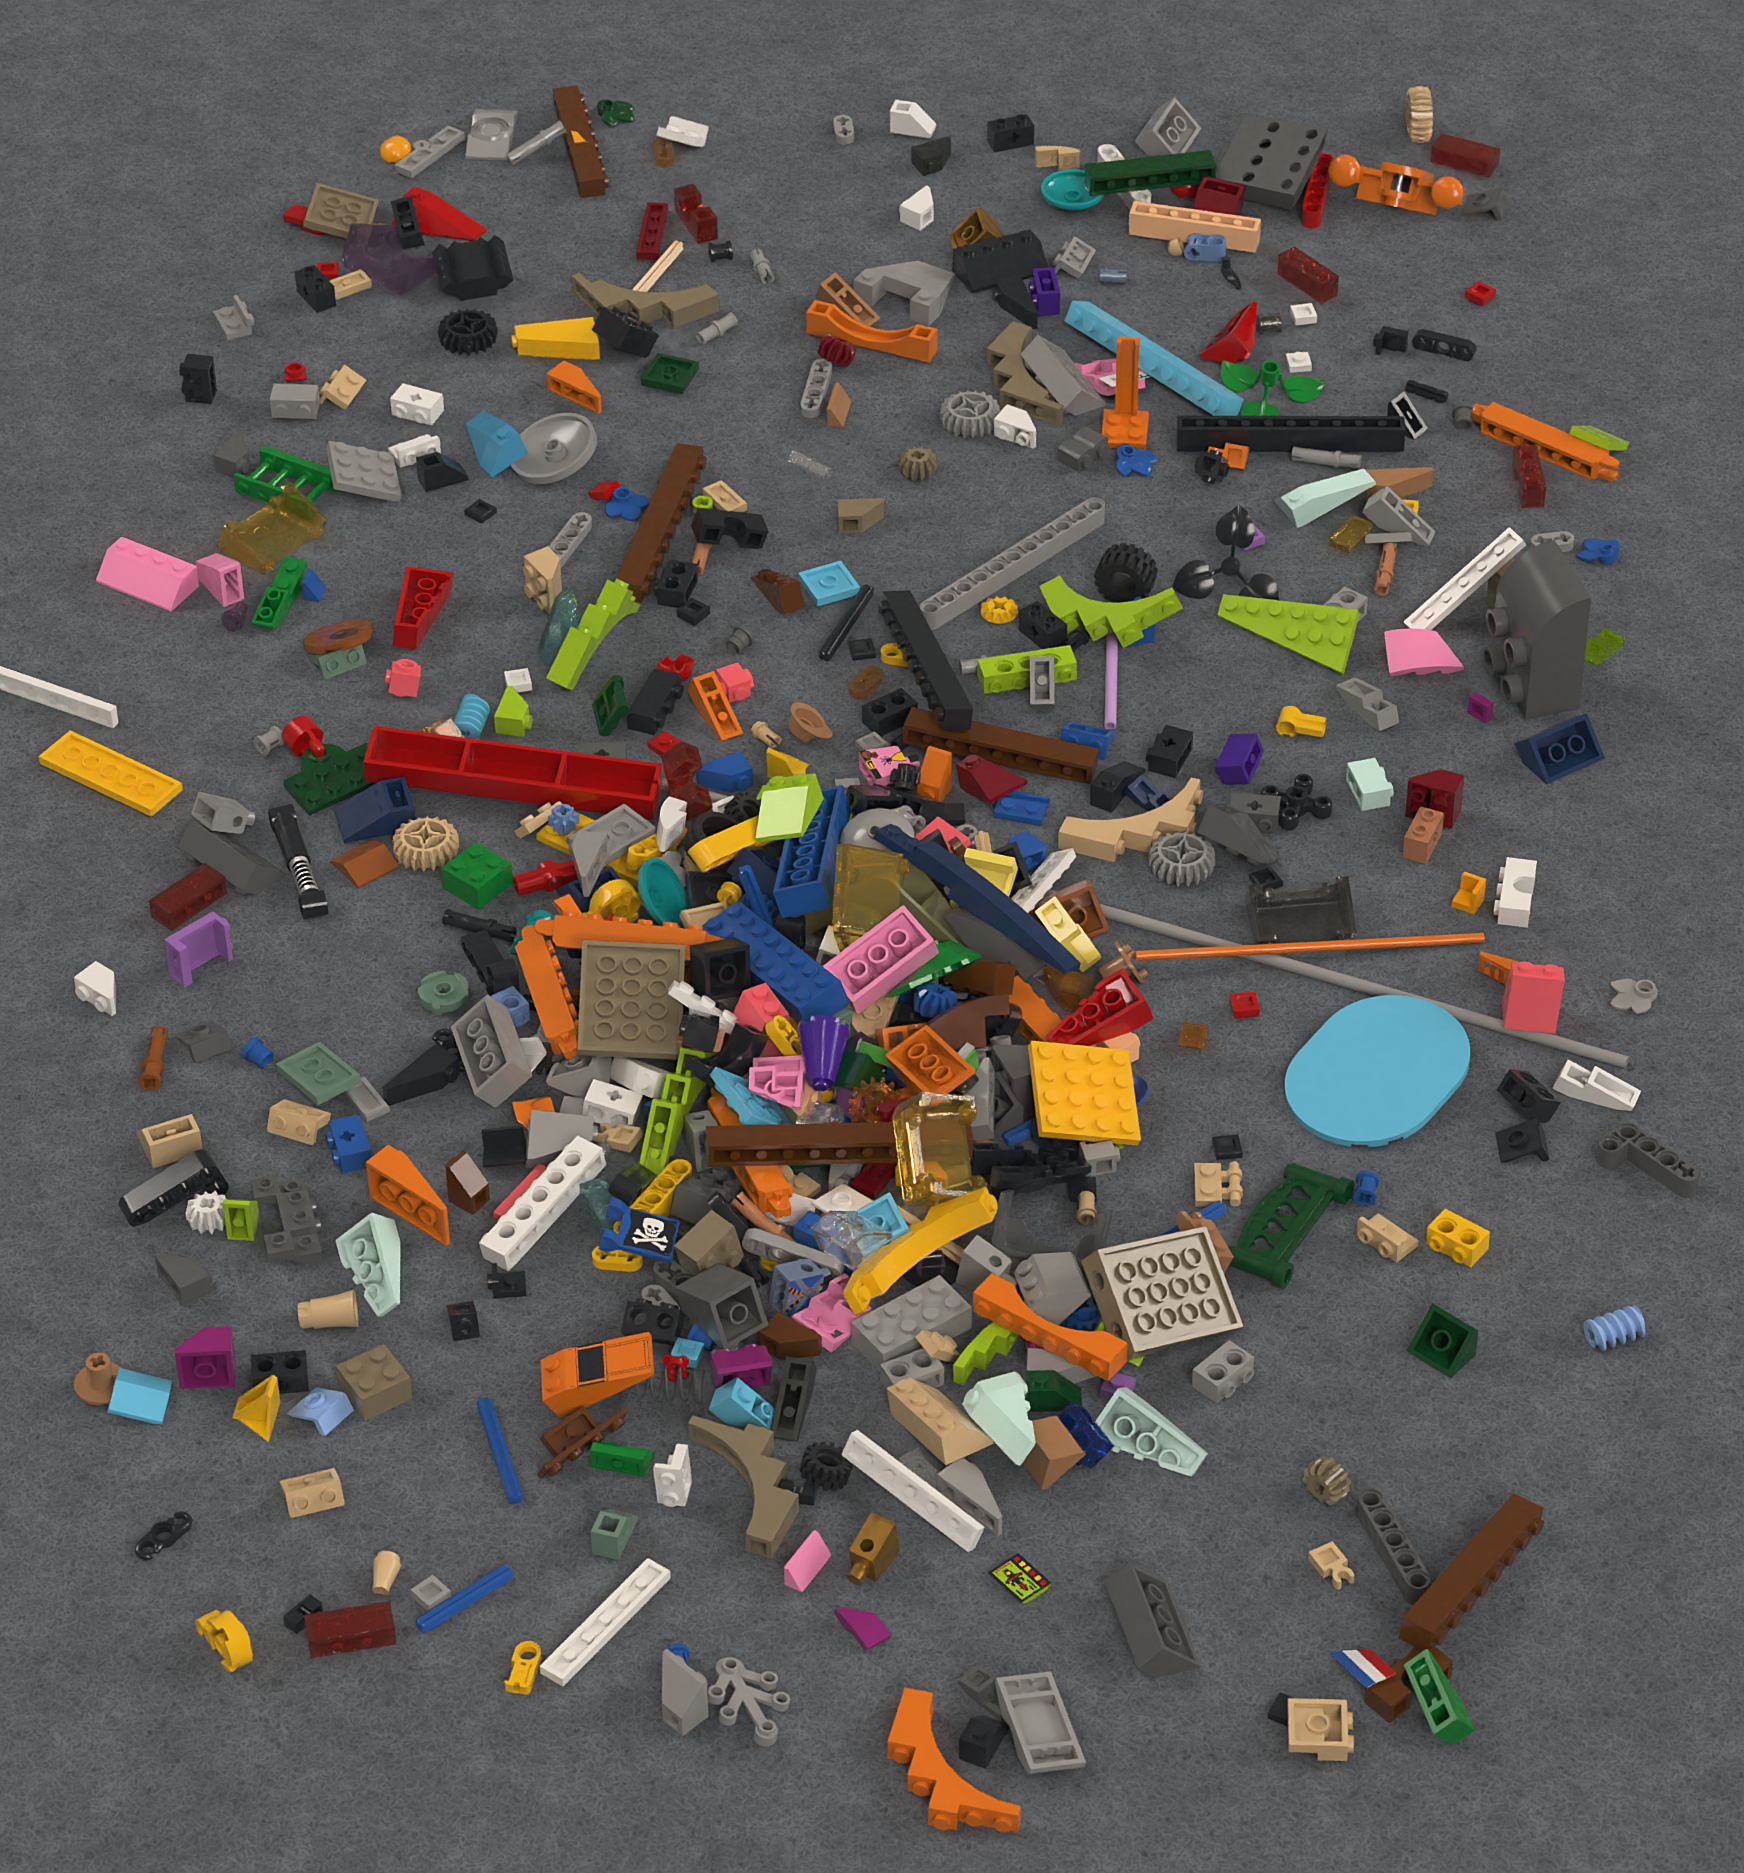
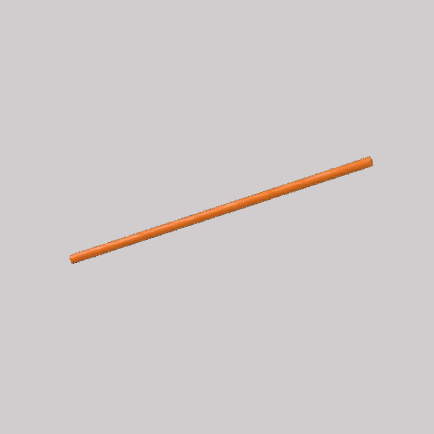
[1135,933,1485,961]

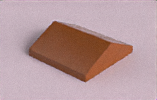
[330,840,399,888]

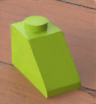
[494,686,533,737]
[223,1199,260,1241]

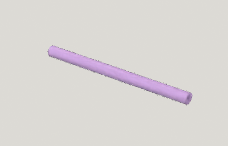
[1104,631,1118,729]

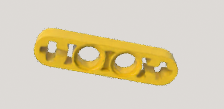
[626,827,688,867]
[765,1015,836,1103]

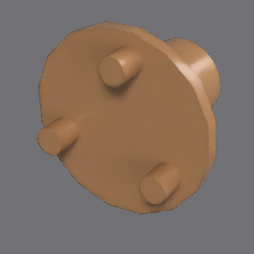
[1098,940,1149,984]
[74,1353,123,1405]

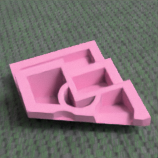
[1075,358,1146,396]
[1384,629,1464,676]
[749,1055,806,1110]
[792,1273,871,1352]

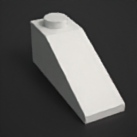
[611,1057,671,1099]

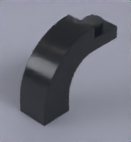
[684,1023,769,1088]

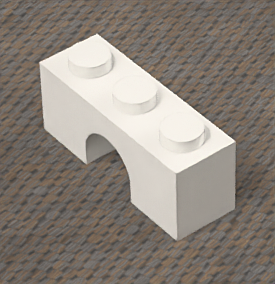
[1493,857,1537,928]

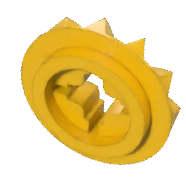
[980,596,1018,624]

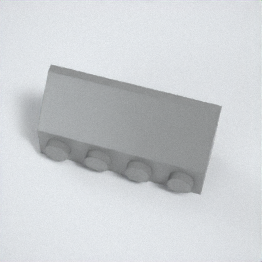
[1020,335,1107,416]

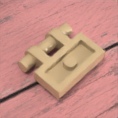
[1194,1161,1243,1207]

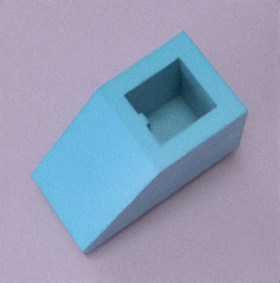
[709,1377,775,1430]

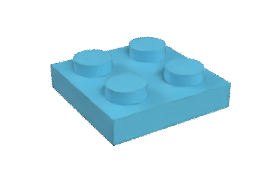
[798,560,860,607]

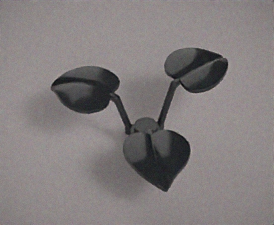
[1173,505,1279,600]

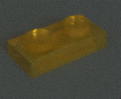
[1329,515,1373,554]

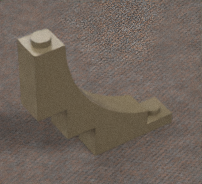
[572,273,720,328]
[987,321,1063,426]

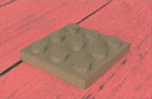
[303,183,379,244]

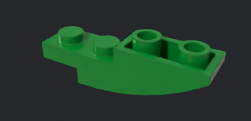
[251,557,308,629]

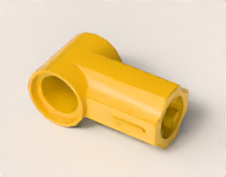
[1276,706,1327,737]

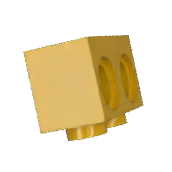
[1426,1209,1490,1267]

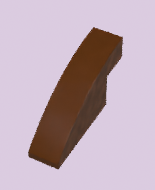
[920,994,1010,1049]

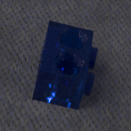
[1057,1401,1114,1468]

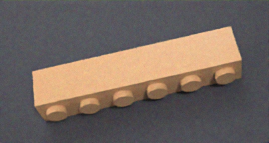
[1129,201,1261,253]

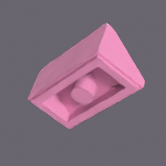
[784,1530,831,1592]

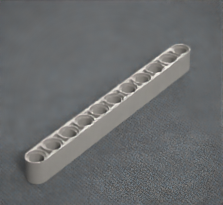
[920,498,1105,630]

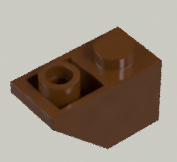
[445,1151,490,1215]
[758,1312,822,1360]

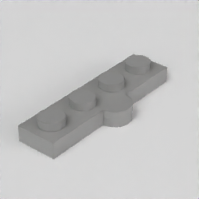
[395,126,465,179]

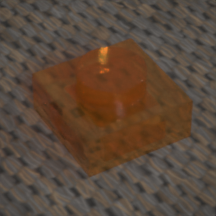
[1179,1022,1209,1051]

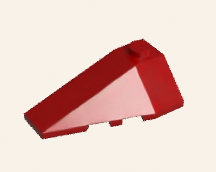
[1046,968,1154,1046]

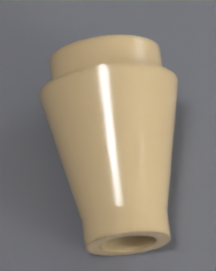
[372,1551,401,1595]

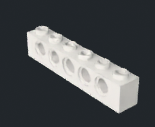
[479,1136,606,1271]

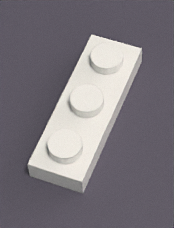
[668,980,739,1035]

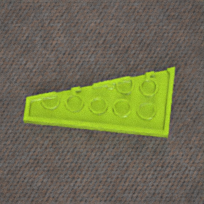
[1218,594,1360,676]

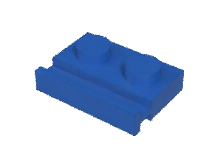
[993,791,1050,826]

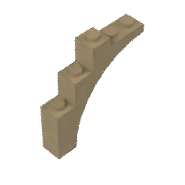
[688,1415,799,1559]

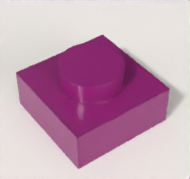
[1467,692,1494,724]

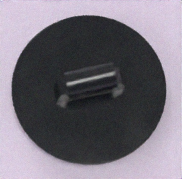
[903,1250,959,1286]

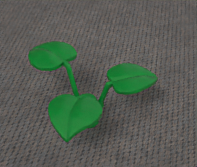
[1220,360,1325,416]

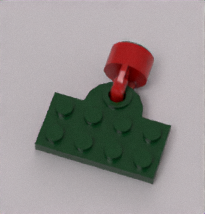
[282,715,376,816]

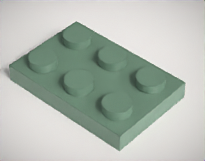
[276,1042,362,1105]

